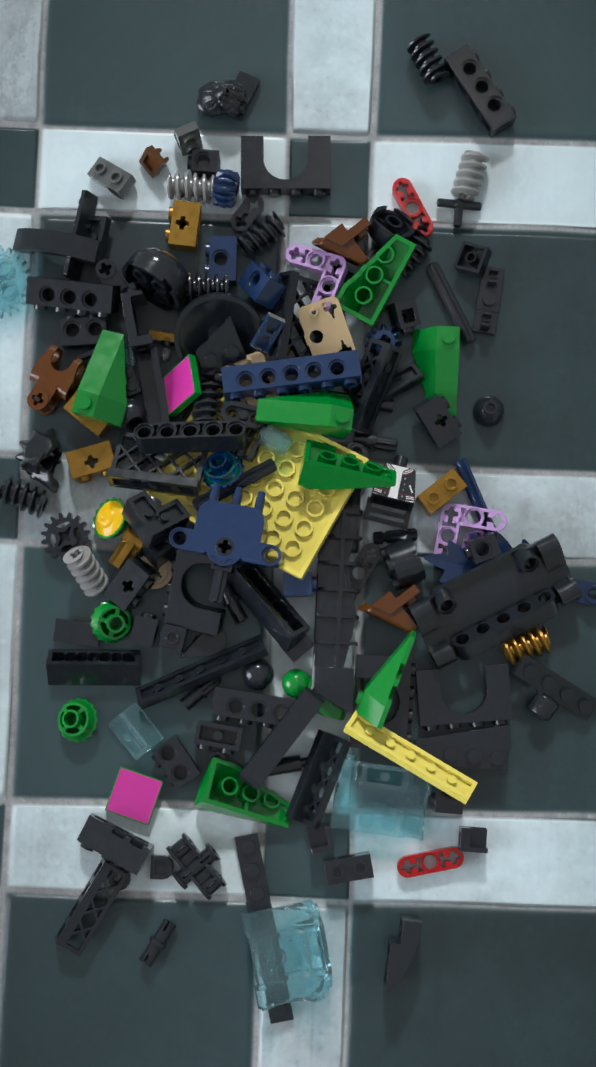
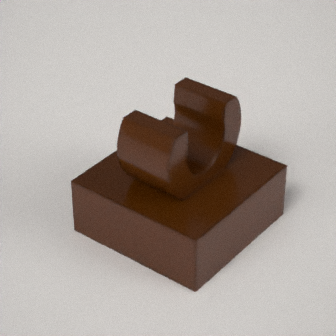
[139,145,169,178]

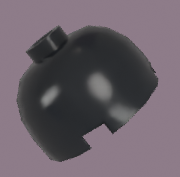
[368,206,415,248]

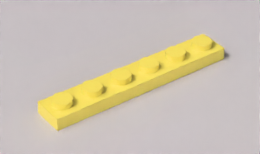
[343,710,478,805]

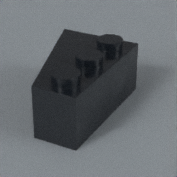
[77,813,154,875]

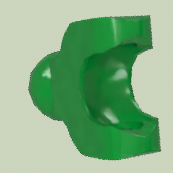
[282,669,346,720]

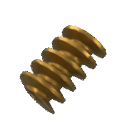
[500,625,551,666]

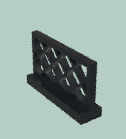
[265,270,331,373]
[106,432,208,497]

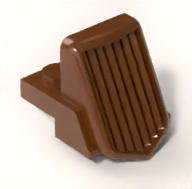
[312,216,371,267]
[359,584,420,633]

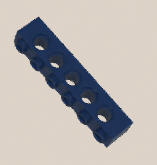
[221,350,362,402]

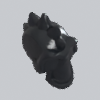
[15,428,62,493]

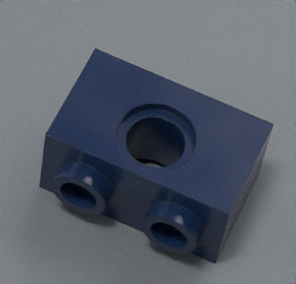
[205,236,238,286]
[237,260,287,310]
[283,572,317,598]

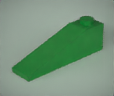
[333,234,416,327]
[412,326,460,421]
[71,330,128,428]
[255,391,354,439]
[298,439,396,490]
[355,630,416,730]
[194,757,290,829]

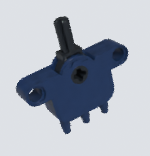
[169,482,284,604]

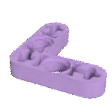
[285,244,348,314]
[434,503,507,554]

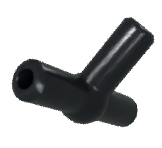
[437,198,482,227]

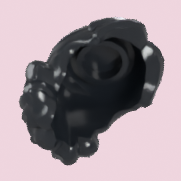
[196,79,247,117]

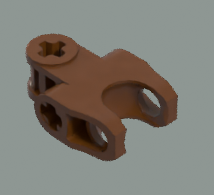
[27,344,87,416]

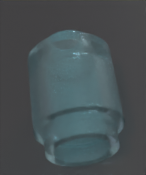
[257,424,293,456]

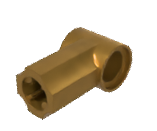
[108,525,143,570]

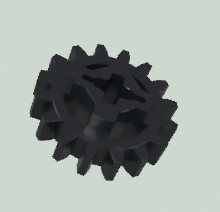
[41,512,91,562]

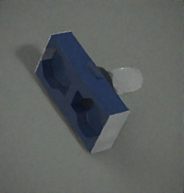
[251,312,285,353]

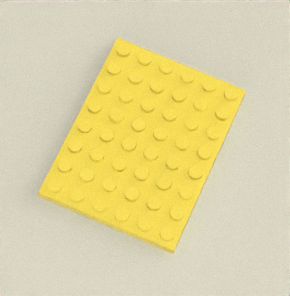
[146,381,369,580]

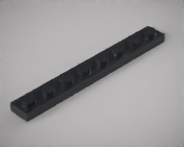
[235,832,294,1024]

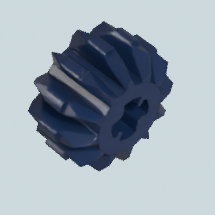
[212,169,240,209]
[364,324,403,357]

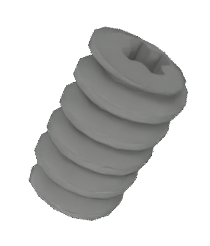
[451,150,490,201]
[167,171,215,203]
[63,546,109,597]

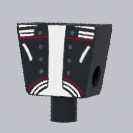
[369,455,416,512]

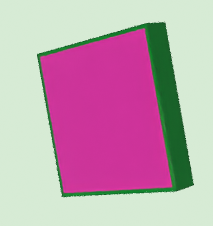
[163,354,202,417]
[105,766,164,825]

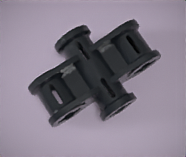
[166,833,227,900]

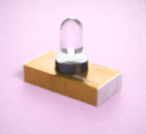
[149,329,174,362]

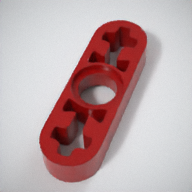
[392,178,433,238]
[397,846,464,878]

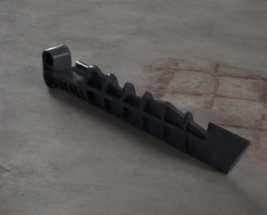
[311,442,366,714]

